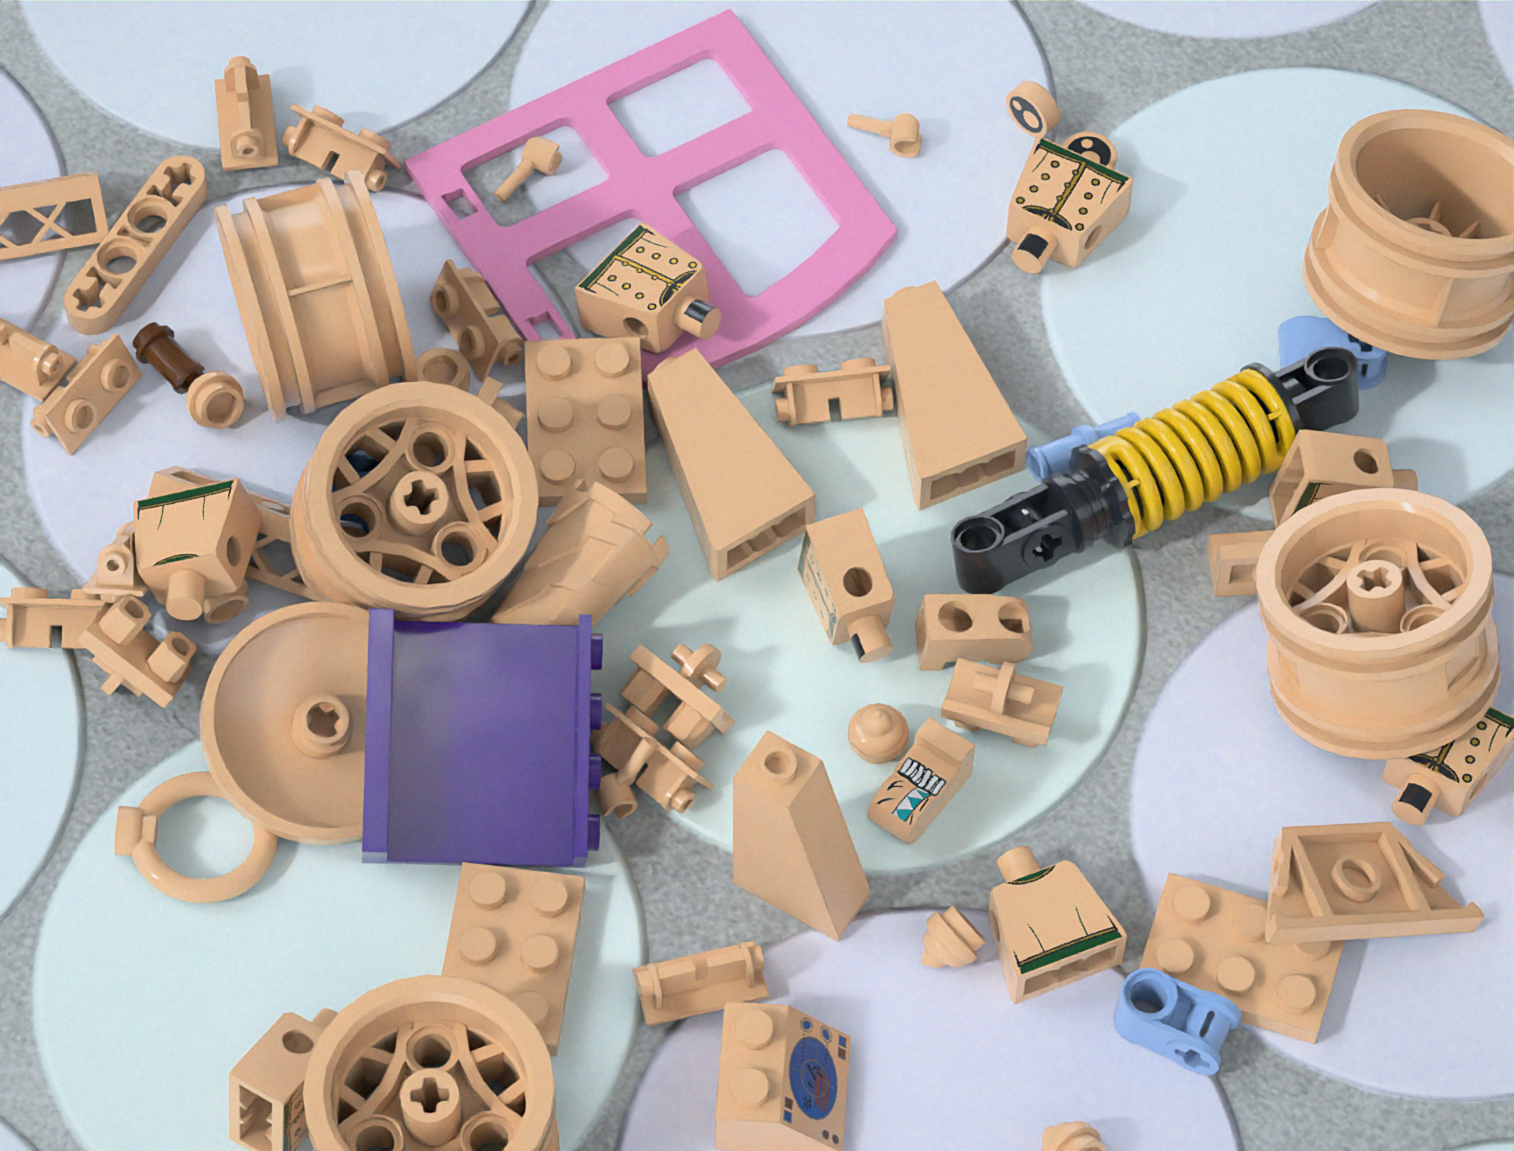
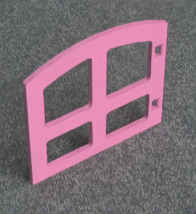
[404,8,897,390]

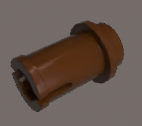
[132,322,205,394]

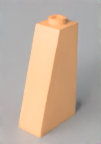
[881,280,1027,511]
[648,348,816,582]
[733,730,871,942]

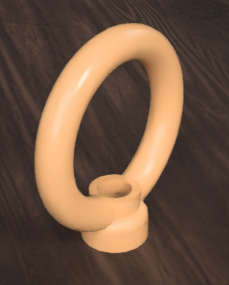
[114,771,278,903]

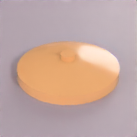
[199,602,369,845]

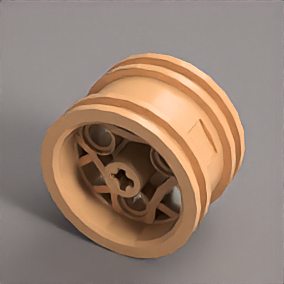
[288,381,539,622]
[1256,487,1501,760]
[303,975,560,1151]

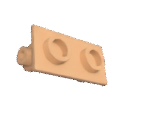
[214,56,279,171]
[282,104,402,192]
[429,259,524,382]
[0,318,77,403]
[30,333,143,455]
[771,358,893,427]
[82,521,149,603]
[0,587,115,650]
[590,702,714,814]
[632,941,769,1027]

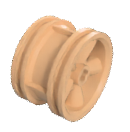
[1302,109,1514,360]
[214,169,418,423]

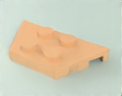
[1265,822,1485,945]

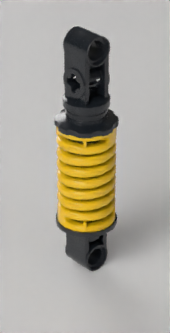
[951,347,1359,594]

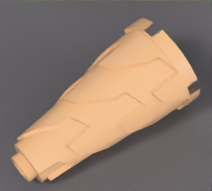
[488,478,670,627]

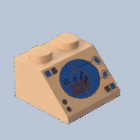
[715,1001,851,1151]

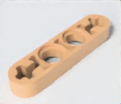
[64,155,208,336]

